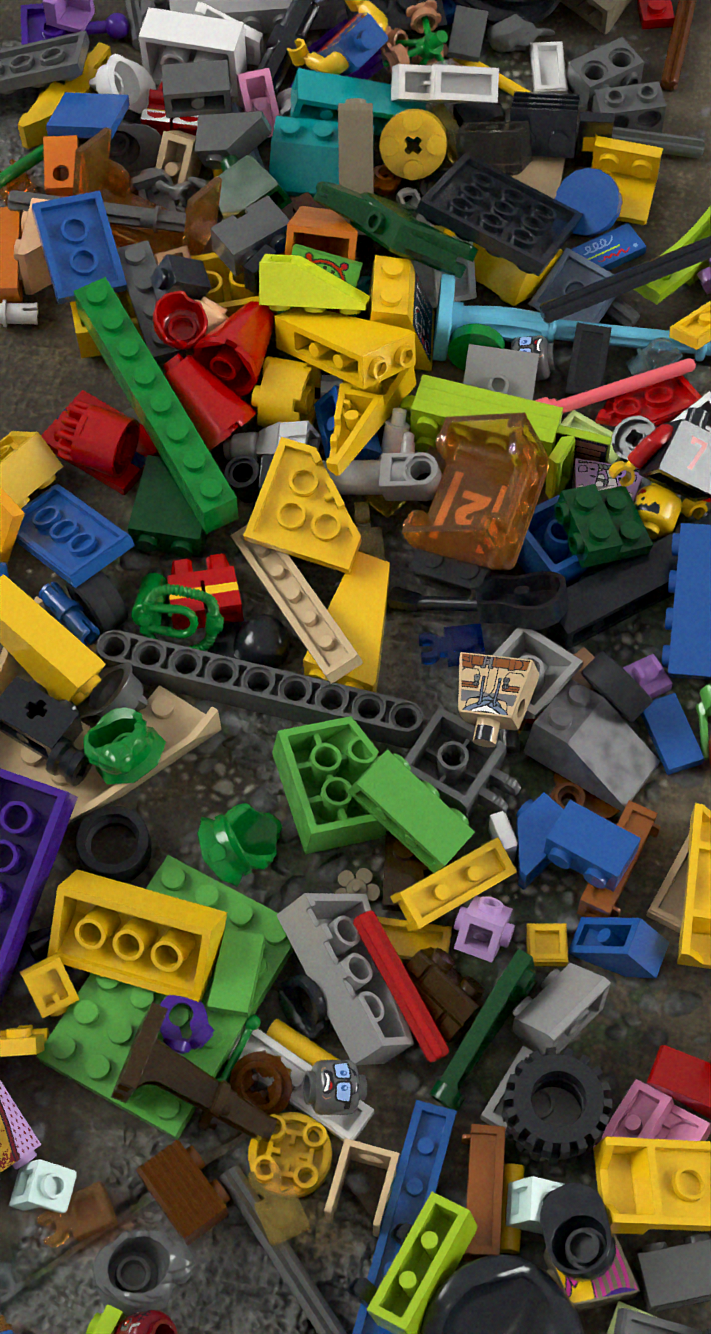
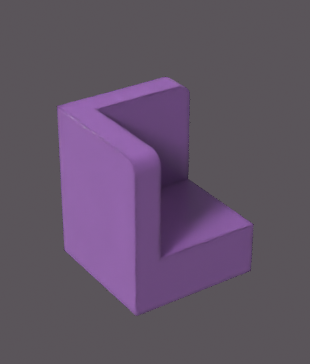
[43,0,95,33]

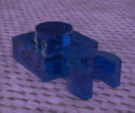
[418,623,486,667]

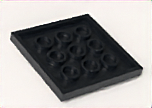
[415,153,583,276]

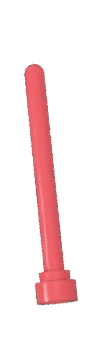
[535,358,696,414]

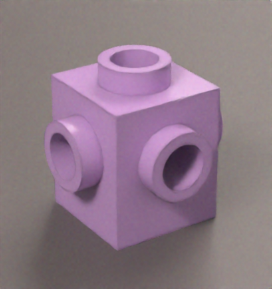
[454,896,515,962]

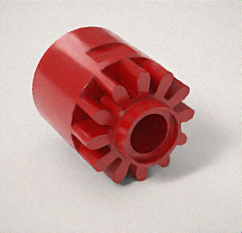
[54,399,140,478]

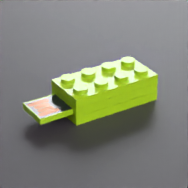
[399,374,612,482]

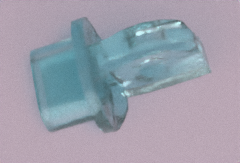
[626,337,683,376]

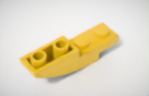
[18,42,111,149]

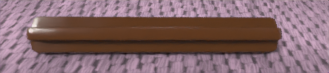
[660,0,696,91]

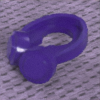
[160,995,215,1054]

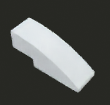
[391,64,499,103]

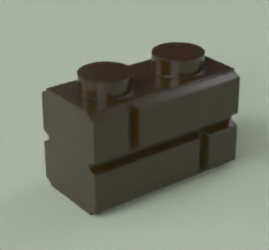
[405,947,487,1043]

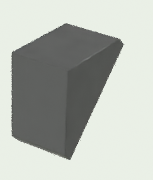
[447,5,488,63]

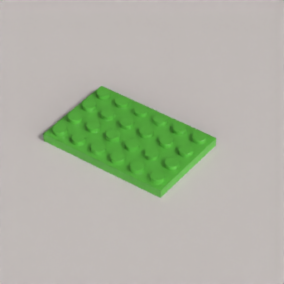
[36,855,294,1140]

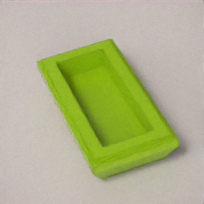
[545,435,576,499]

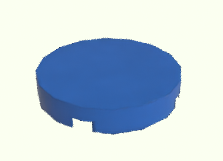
[555,168,622,237]

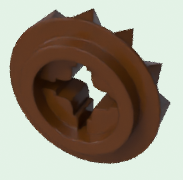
[230,1050,295,1115]

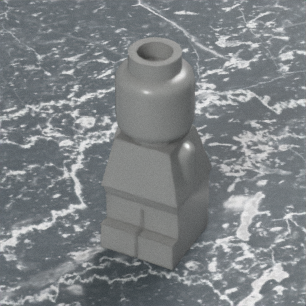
[223,421,321,463]

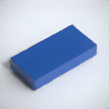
[640,693,705,775]

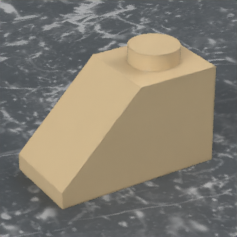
[155,130,202,205]

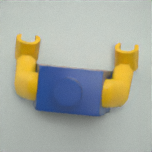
[287,0,389,76]

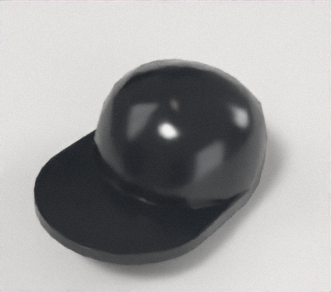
[208,614,290,668]
[540,1183,616,1282]

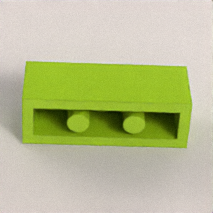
[367,1192,478,1334]

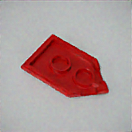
[595,375,702,427]

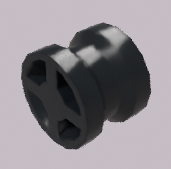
[46,738,92,786]

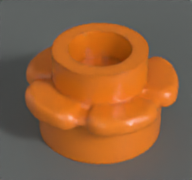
[373,164,402,195]

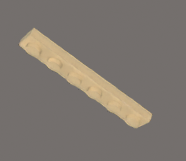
[230,524,363,684]

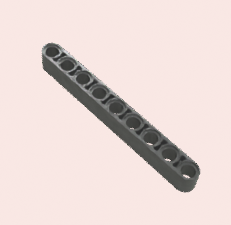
[96,630,423,748]

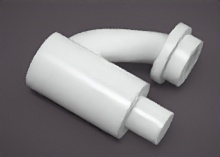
[379,405,410,460]

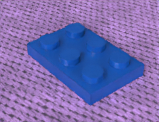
[32,191,127,305]

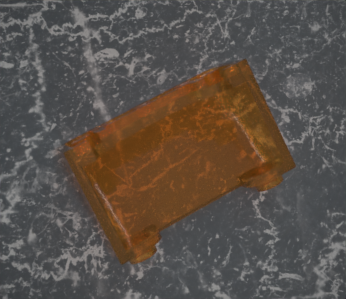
[402,412,548,570]

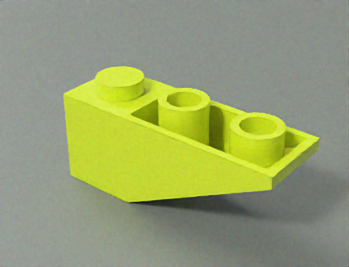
[259,254,370,315]

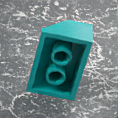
[269,116,375,198]

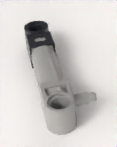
[224,432,444,503]

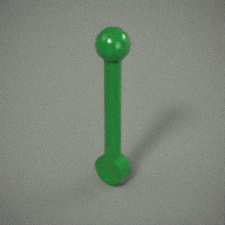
[216,1014,261,1082]

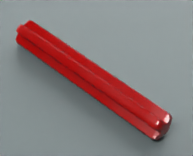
[353,910,449,1063]

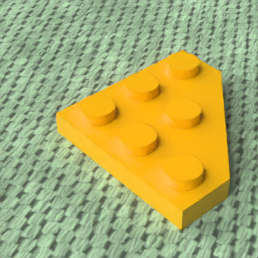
[243,437,362,574]

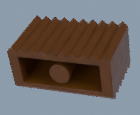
[136,1139,230,1246]

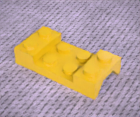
[677,803,711,969]
[594,1137,711,1234]

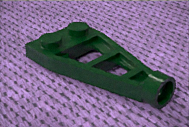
[429,949,538,1111]

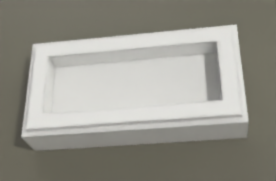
[530,42,568,94]

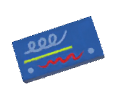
[571,223,647,271]

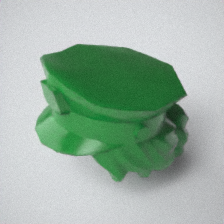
[83,707,166,784]
[197,803,282,887]

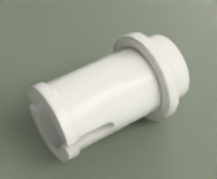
[0,299,39,327]

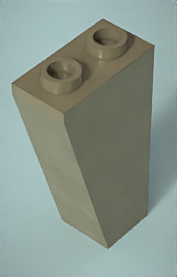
[338,98,374,242]

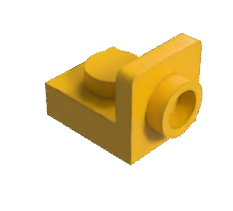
[20,953,80,1018]

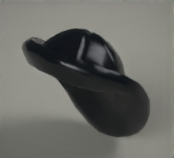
[421,1255,584,1334]

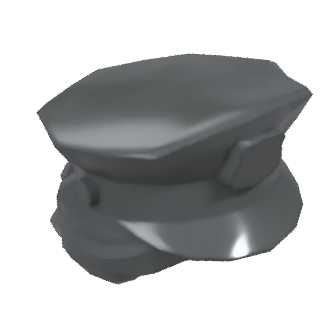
[92,1229,195,1316]

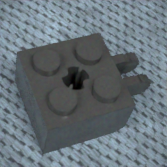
[405,707,521,819]

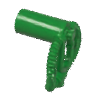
[131,573,224,651]

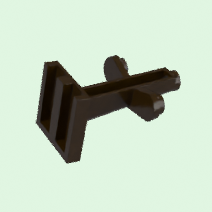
[111,1002,277,1143]

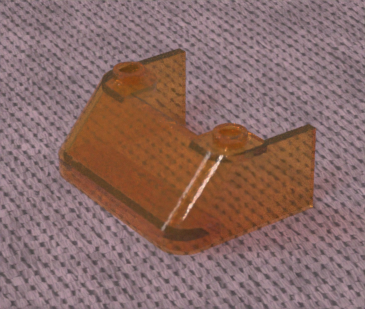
[72,127,222,256]

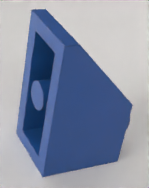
[515,792,564,890]
[568,917,670,978]

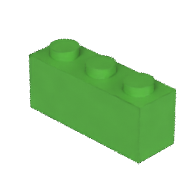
[347,750,475,873]

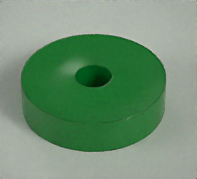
[448,324,505,371]

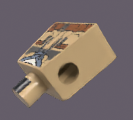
[458,652,539,747]

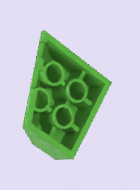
[272,716,388,854]

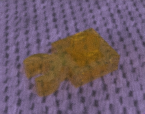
[249,1162,311,1247]

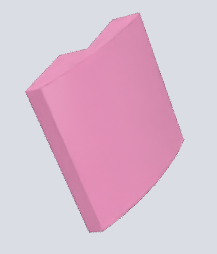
[593,1079,711,1148]

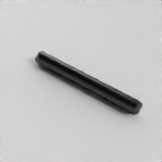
[539,236,711,323]

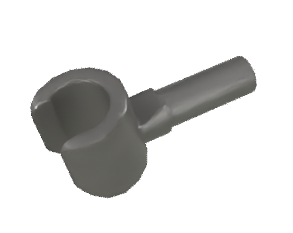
[497,729,520,756]

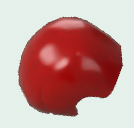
[153,291,208,350]

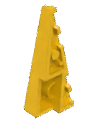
[326,365,416,476]

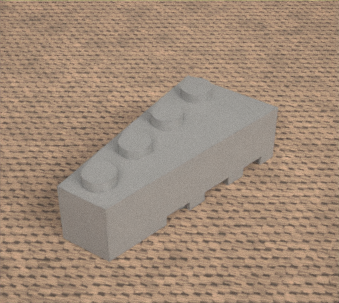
[276,893,414,1065]

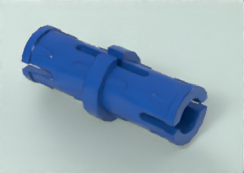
[38,582,100,646]

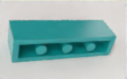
[290,68,426,142]

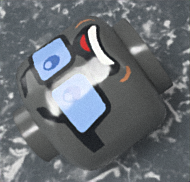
[510,335,556,381]
[303,1060,367,1115]

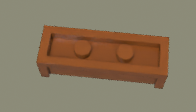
[577,800,661,918]
[461,1124,506,1262]

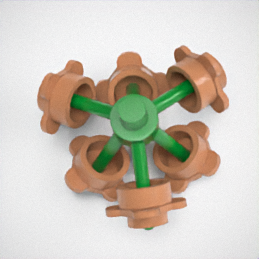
[380,0,463,73]

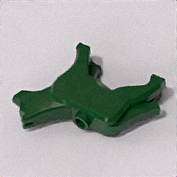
[313,181,478,279]

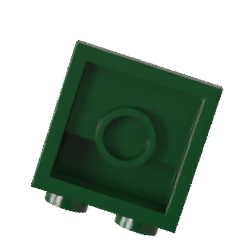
[554,484,653,568]

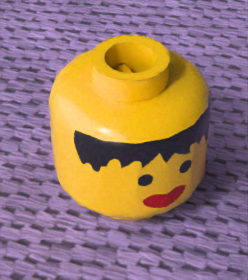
[633,483,682,539]

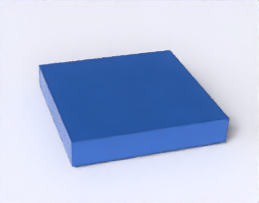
[46,92,130,139]

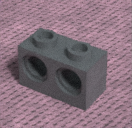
[567,37,644,110]
[592,81,666,133]

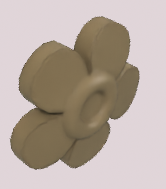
[335,868,380,902]

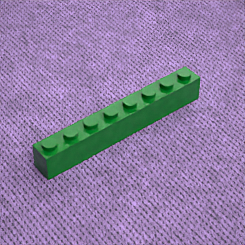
[73,277,239,534]

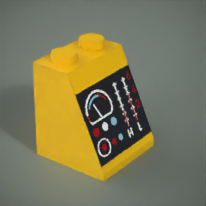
[365,255,434,371]

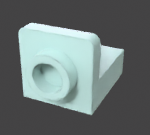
[9,1159,77,1213]

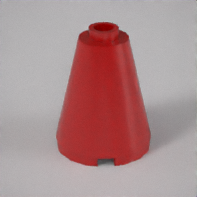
[192,301,275,397]
[162,353,256,451]

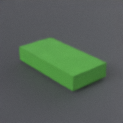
[207,929,266,1017]

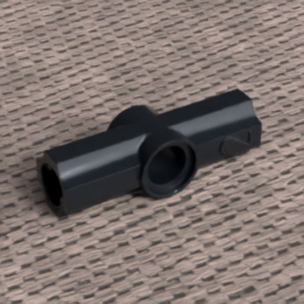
[257,0,320,94]

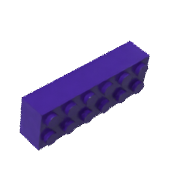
[0,768,78,1006]

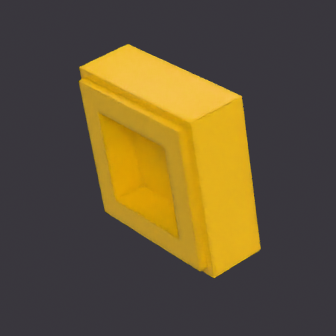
[526,923,568,966]

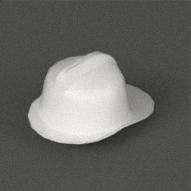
[89,54,156,114]

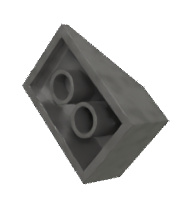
[523,679,660,812]

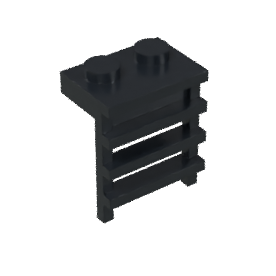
[508,91,580,158]

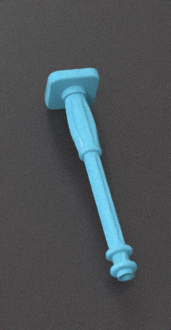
[432,274,711,361]

